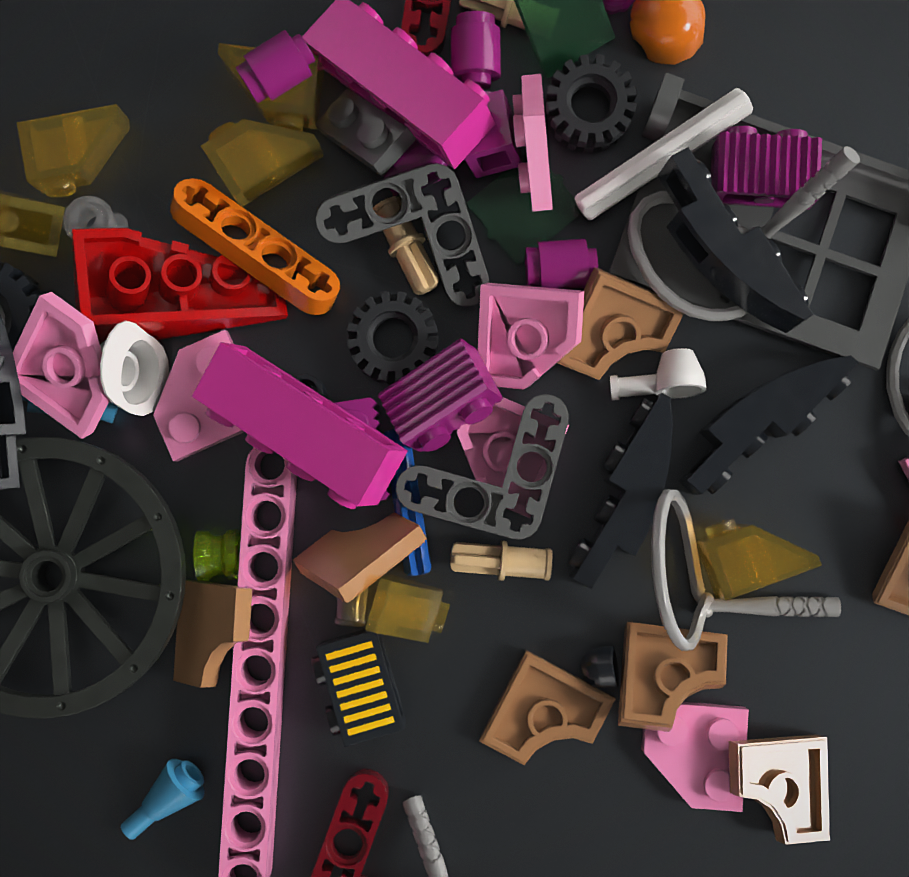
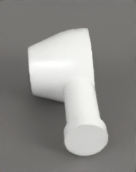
[610,348,706,400]

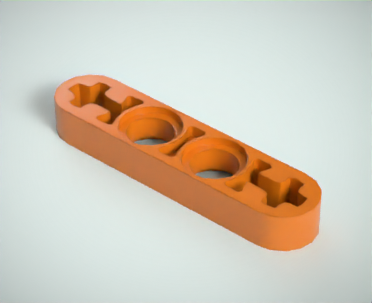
[170,178,340,315]

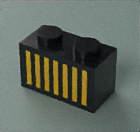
[311,625,406,747]

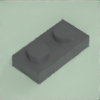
[314,88,416,177]

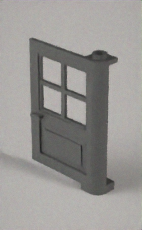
[609,73,909,371]

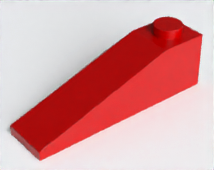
[72,228,288,344]

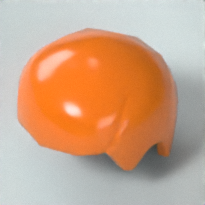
[630,0,706,65]

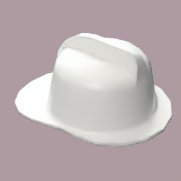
[100,321,170,416]

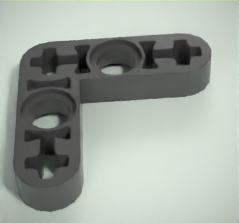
[315,163,489,306]
[396,394,569,539]

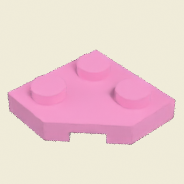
[513,74,553,212]
[478,283,584,390]
[13,292,110,439]
[153,330,244,462]
[456,397,569,518]
[641,702,749,812]

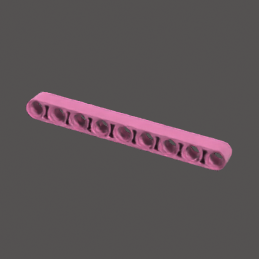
[218,447,297,877]

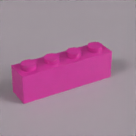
[302,0,495,170]
[191,342,408,509]

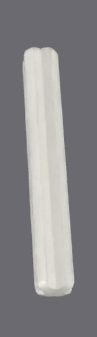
[574,88,753,220]

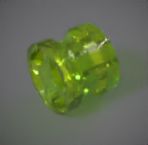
[193,529,241,581]

